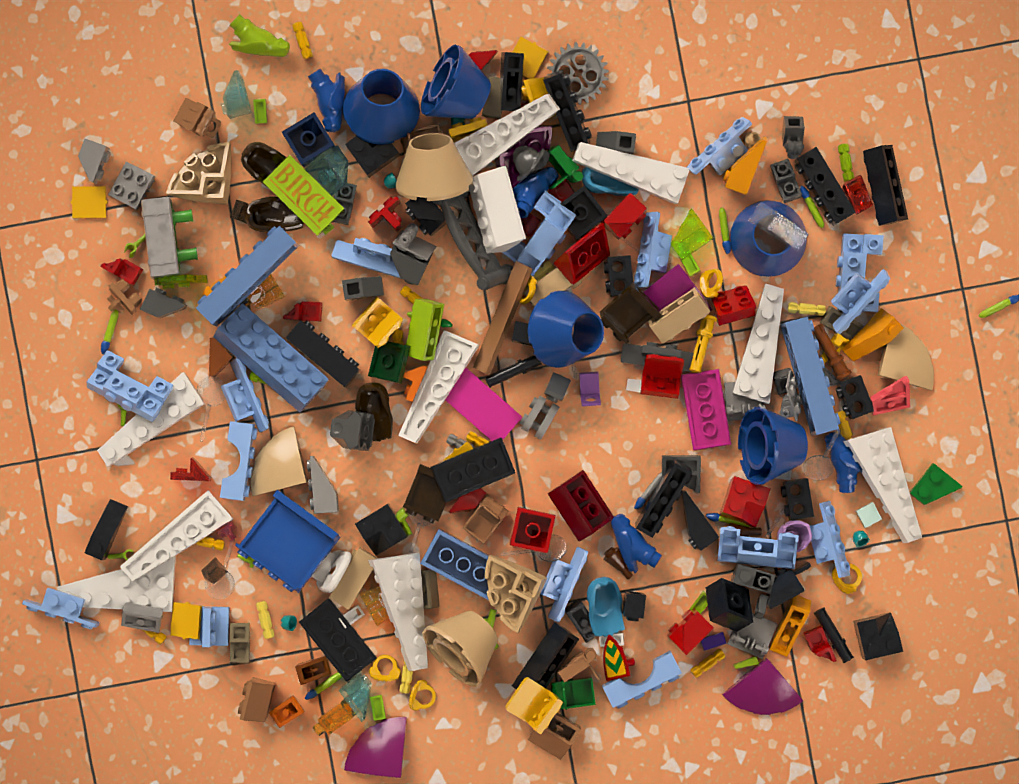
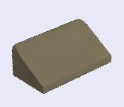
[421,569,439,609]

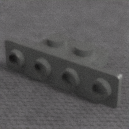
[621,342,694,372]

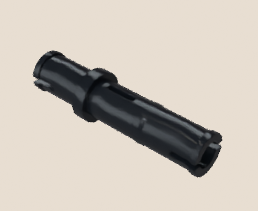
[485,355,542,388]
[814,607,854,663]

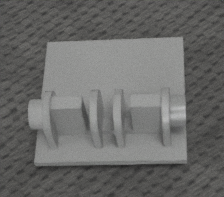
[108,162,155,210]
[392,223,437,260]
[780,370,803,421]
[724,382,766,421]
[727,613,777,659]

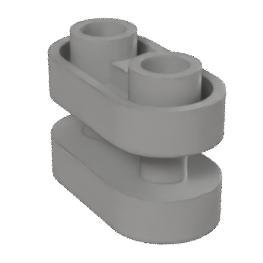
[520,396,560,440]

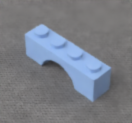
[220,421,258,501]
[602,651,682,709]

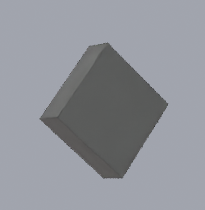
[754,594,768,619]

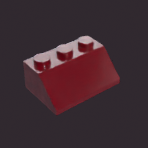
[547,470,614,542]

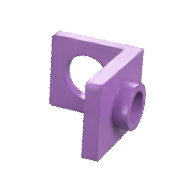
[579,371,601,406]

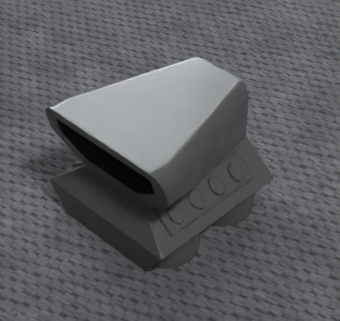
[330,410,375,451]

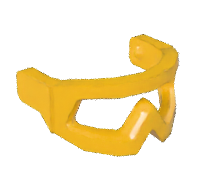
[821,333,850,363]

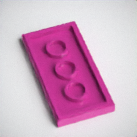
[445,368,522,441]
[681,369,731,451]

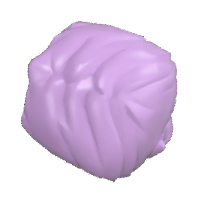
[777,520,812,552]

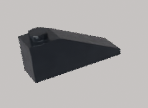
[500,52,524,111]
[681,490,719,551]
[84,499,128,560]

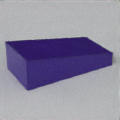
[701,632,727,651]

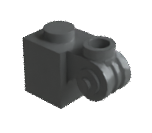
[782,116,805,159]

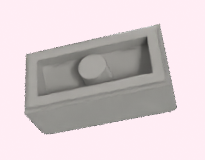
[121,603,163,633]

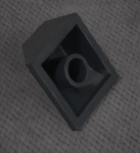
[766,568,805,609]

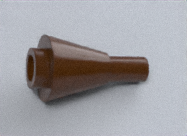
[728,523,762,537]
[603,547,633,580]

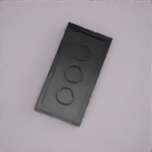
[430,437,515,503]
[299,598,377,682]

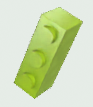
[405,299,445,361]

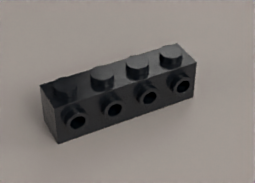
[543,70,592,152]
[863,145,908,226]
[794,147,856,226]
[286,320,360,387]
[635,458,693,538]
[512,622,579,690]

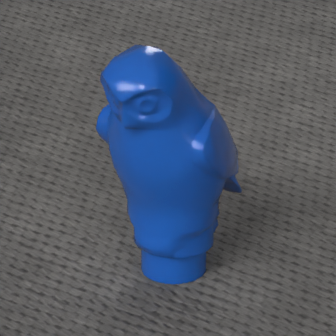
[308,69,345,132]
[512,167,559,218]
[825,432,863,493]
[611,514,662,573]

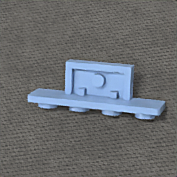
[687,117,752,176]
[634,212,672,288]
[332,238,402,279]
[831,269,890,334]
[221,358,269,433]
[810,501,850,578]
[540,547,588,623]
[22,588,100,629]

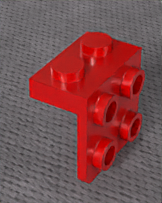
[640,354,684,399]

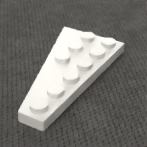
[843,427,922,543]
[368,553,428,671]
[57,556,176,612]

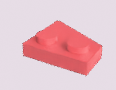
[870,376,910,416]

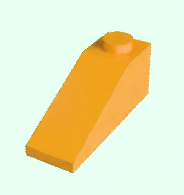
[723,136,767,195]
[842,308,903,362]
[769,595,811,657]

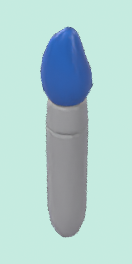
[634,472,663,509]

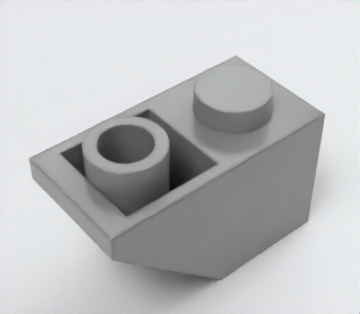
[78,139,111,184]

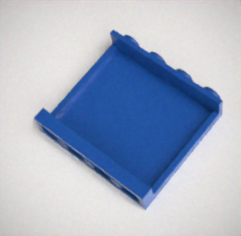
[235,490,341,593]

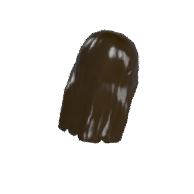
[241,142,287,187]
[245,197,304,232]
[355,382,393,441]

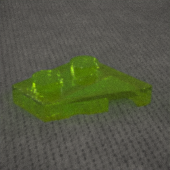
[671,208,713,260]
[154,275,208,289]

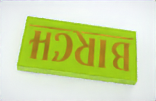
[263,155,344,236]

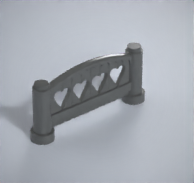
[432,190,513,290]

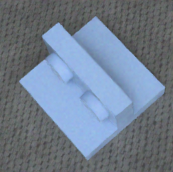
[189,606,230,647]

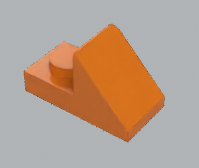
[403,365,428,402]
[268,695,305,728]

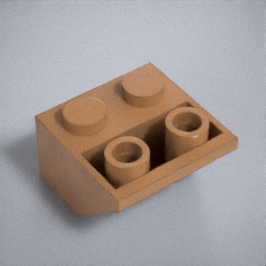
[238,677,276,722]
[528,713,581,760]

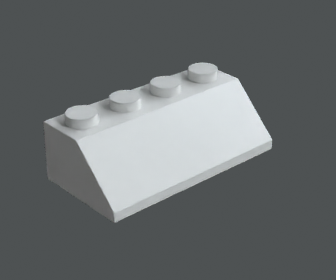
[469,166,526,253]

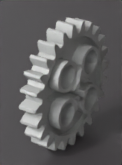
[547,42,609,105]

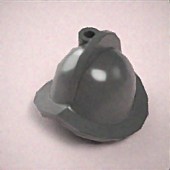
[513,145,550,181]

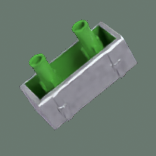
[141,197,198,279]

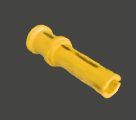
[689,315,717,373]

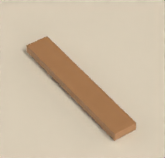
[473,261,533,375]

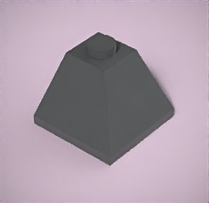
[390,245,433,285]

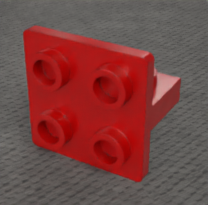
[368,196,402,232]
[711,285,757,326]

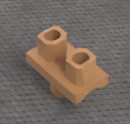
[107,279,142,315]

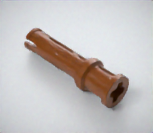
[813,323,852,381]

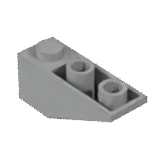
[307,456,339,514]

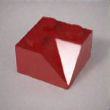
[603,193,647,240]
[719,476,771,528]
[510,507,556,553]
[667,608,714,655]

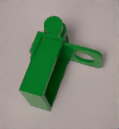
[548,145,583,189]
[551,677,596,710]

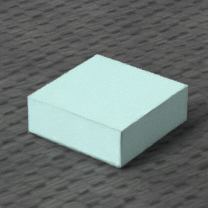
[856,502,882,528]

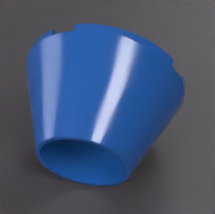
[421,44,491,119]
[343,69,420,144]
[730,200,807,277]
[528,291,604,368]
[738,407,808,485]

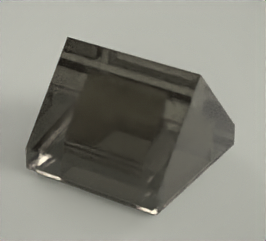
[230,200,249,224]
[201,557,228,584]

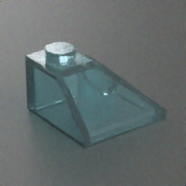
[221,70,252,119]
[305,145,348,196]
[339,673,372,722]

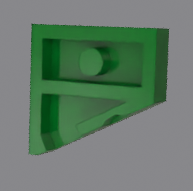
[910,463,962,505]

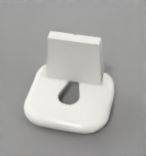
[311,550,351,593]

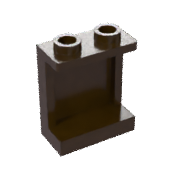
[600,282,661,344]
[403,464,446,524]

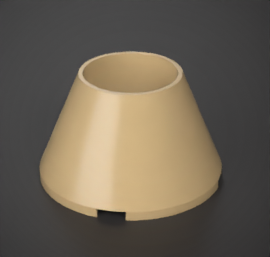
[396,133,473,201]
[422,611,498,687]

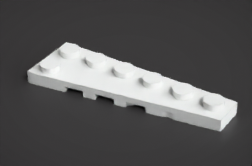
[454,94,560,176]
[572,142,689,205]
[732,284,784,404]
[398,330,479,443]
[97,372,205,467]
[120,490,233,582]

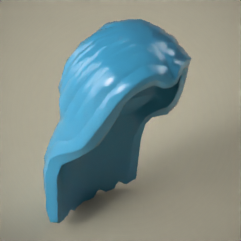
[582,167,639,196]
[587,577,625,637]

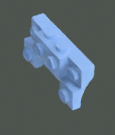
[502,191,576,276]
[836,233,884,312]
[87,350,173,422]
[717,526,799,569]

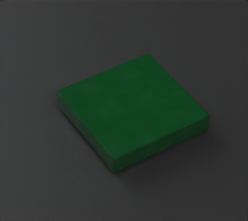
[368,341,411,384]

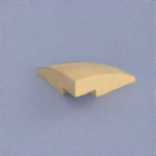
[166,142,231,204]
[877,324,934,391]
[251,427,308,496]
[485,555,547,633]

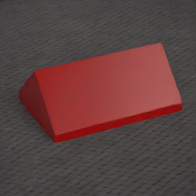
[554,222,610,285]

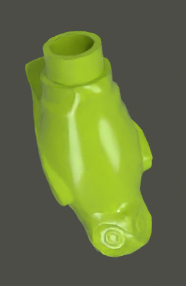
[229,14,290,57]

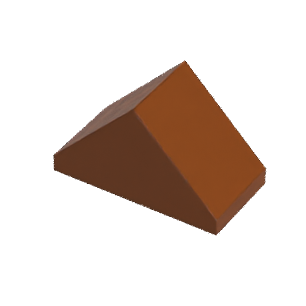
[209,338,235,377]
[295,656,331,685]

